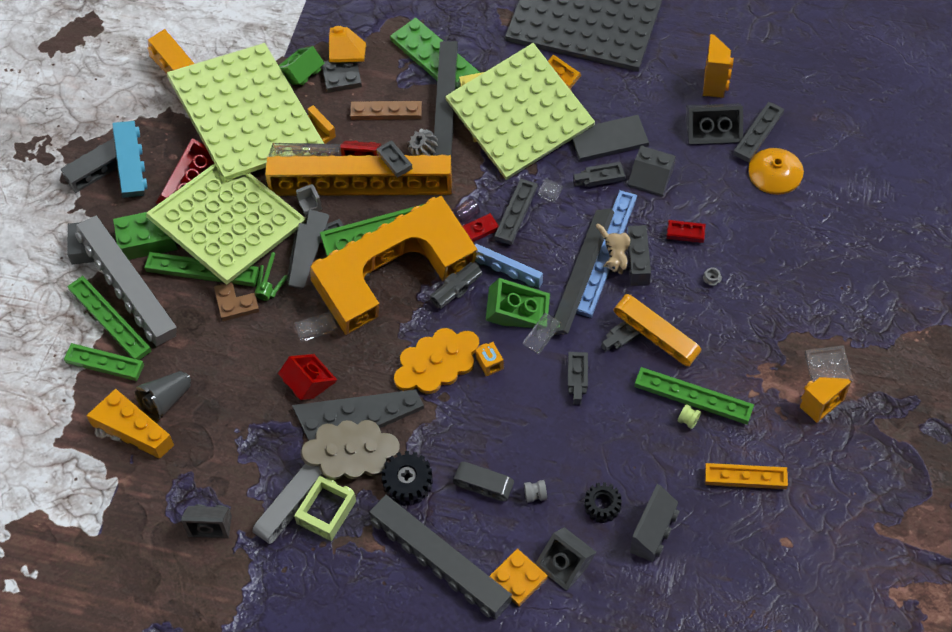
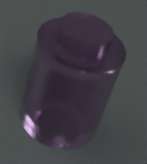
[452,198,480,226]

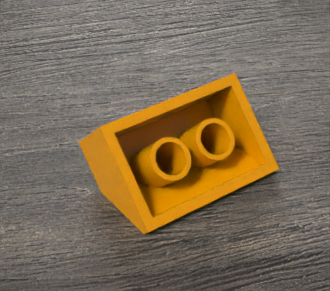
[703,34,734,98]

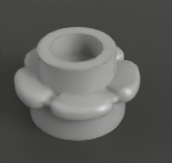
[703,268,722,286]

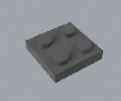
[322,60,362,93]

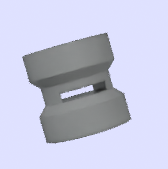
[524,480,547,503]

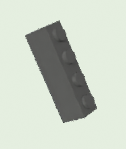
[61,137,118,193]

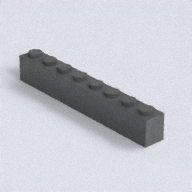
[369,495,512,620]

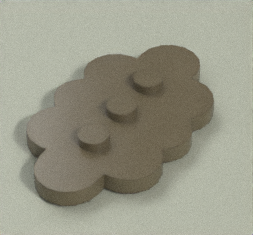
[301,420,400,480]

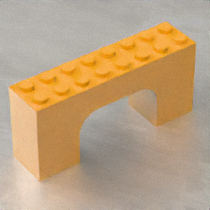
[310,195,478,335]

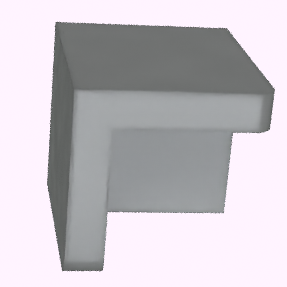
[296,184,322,216]

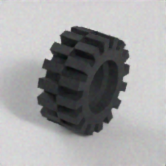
[584,482,622,523]

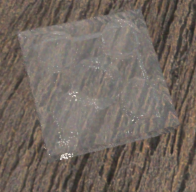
[804,345,853,383]

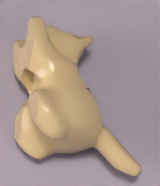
[596,224,630,274]

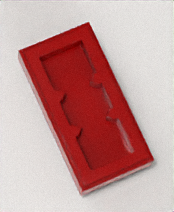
[462,213,499,242]
[666,220,706,243]

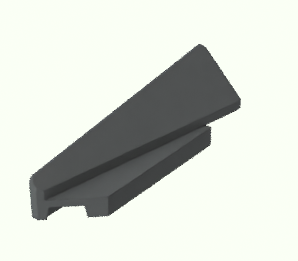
[287,209,329,289]

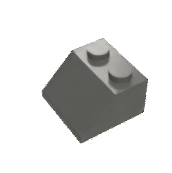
[628,146,676,197]
[181,504,232,538]
[535,527,597,590]

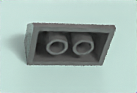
[686,103,743,144]
[630,484,680,562]

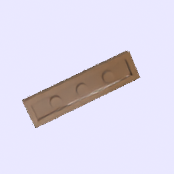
[350,101,422,120]

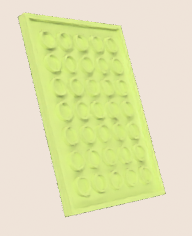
[167,43,324,181]

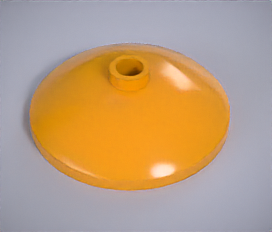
[748,148,804,195]

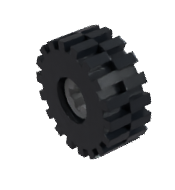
[381,451,433,505]

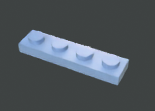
[475,244,543,288]

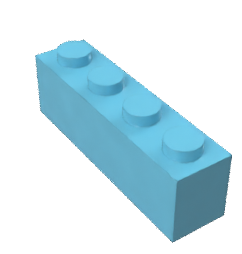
[112,121,148,198]

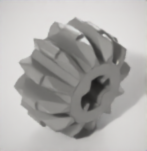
[407,129,438,156]

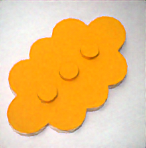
[394,328,479,394]

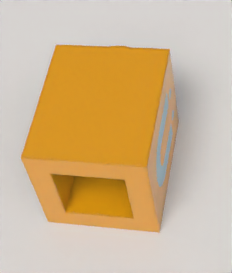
[476,342,504,377]

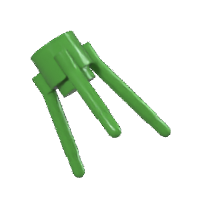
[255,252,287,301]

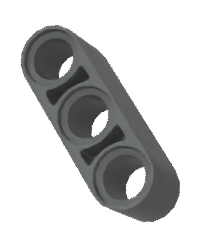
[453,462,514,501]

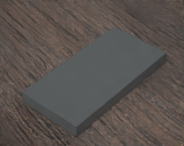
[572,115,649,162]

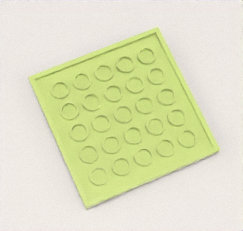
[445,43,595,180]
[146,164,306,285]

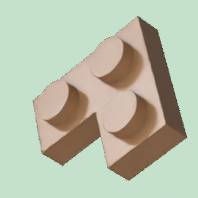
[214,282,259,322]

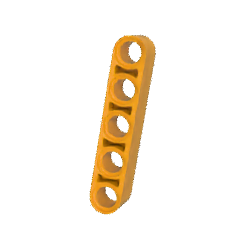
[614,294,701,366]

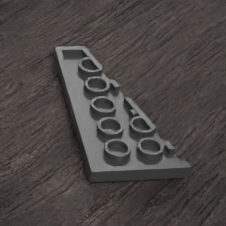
[292,390,424,441]

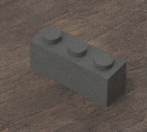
[627,225,651,286]

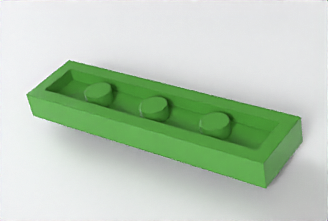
[64,343,144,381]

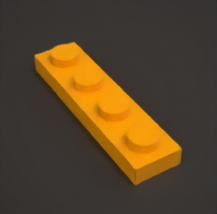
[705,463,788,489]

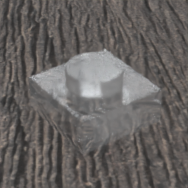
[538,178,563,203]

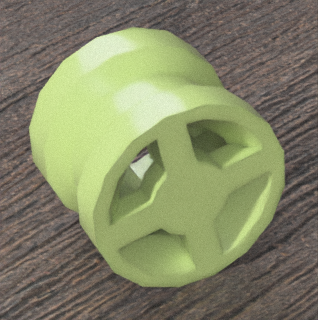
[678,404,701,429]

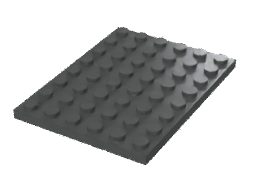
[505,0,663,72]

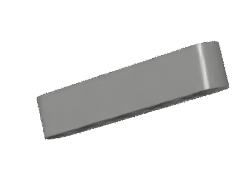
[252,464,326,544]

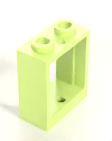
[294,476,356,541]

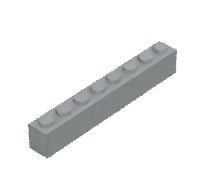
[75,215,177,346]

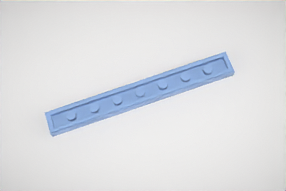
[576,190,637,318]

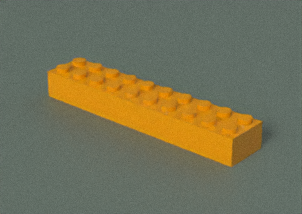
[265,155,452,196]

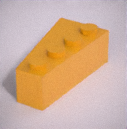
[147,29,194,74]
[86,389,174,459]

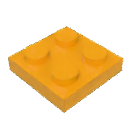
[489,548,548,607]

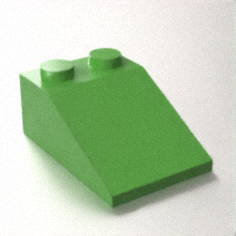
[486,278,550,329]

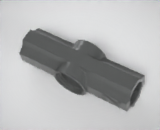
[430,262,482,309]

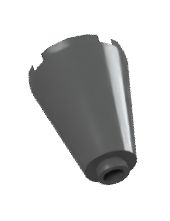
[135,371,191,420]

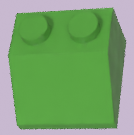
[278,46,325,85]

